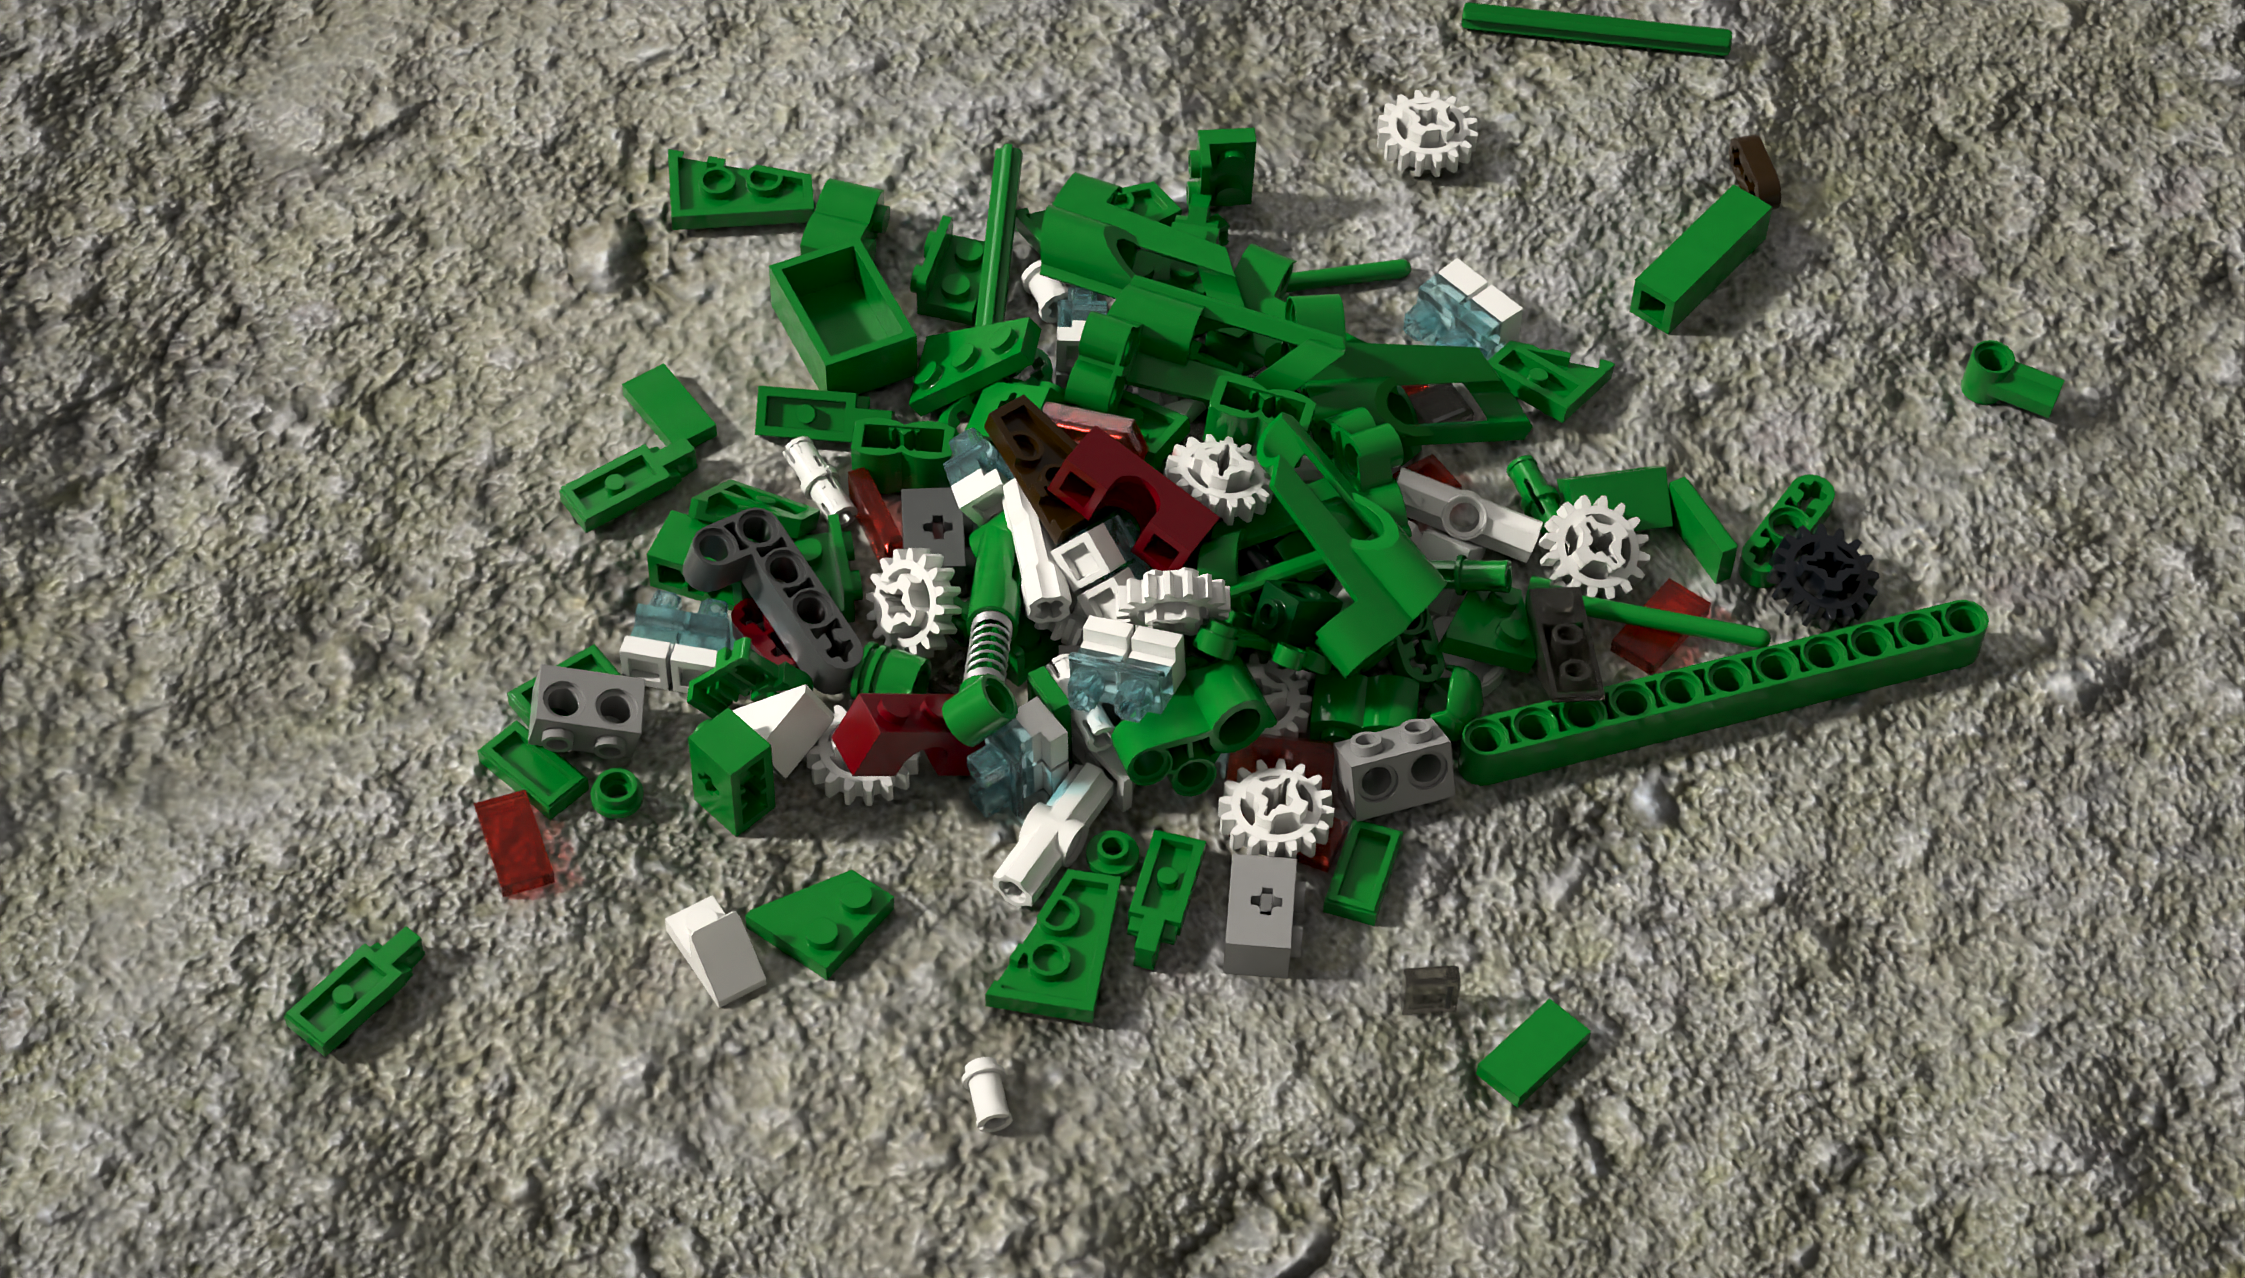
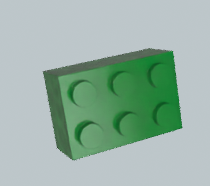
[769,237,918,394]

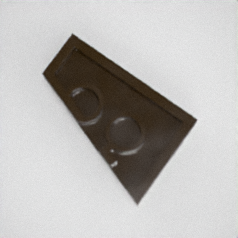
[984,394,1119,545]

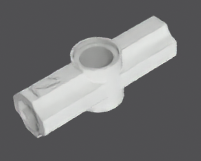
[1396,467,1543,563]
[993,762,1114,908]

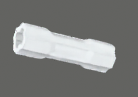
[1001,478,1072,624]

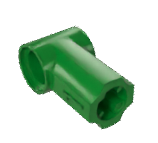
[1960,340,2065,419]

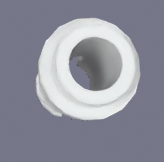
[962,1057,1013,1132]

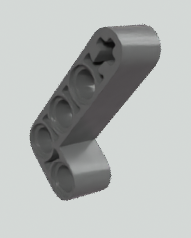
[683,507,863,695]

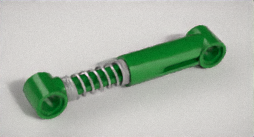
[942,509,1023,747]

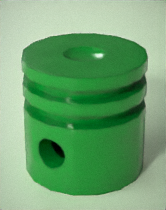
[850,641,932,700]

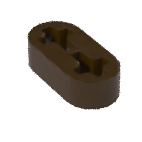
[1729,134,1781,210]

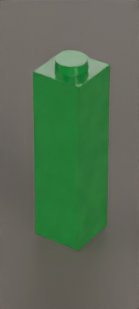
[1629,184,1773,335]

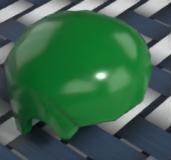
[1418,664,1484,743]

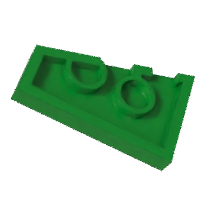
[909,317,1042,416]

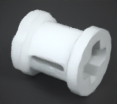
[1020,260,1079,323]

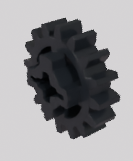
[1767,524,1879,631]

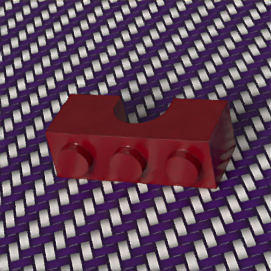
[1047,424,1220,571]
[831,693,1008,776]

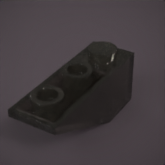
[1527,587,1605,703]

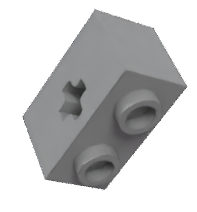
[1223,854,1306,979]

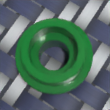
[590,768,644,819]
[1086,830,1139,880]

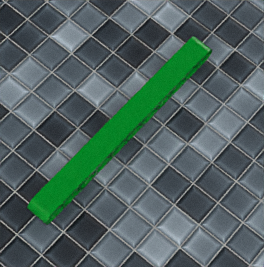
[1458,600,1989,786]

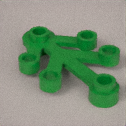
[1193,607,1333,675]

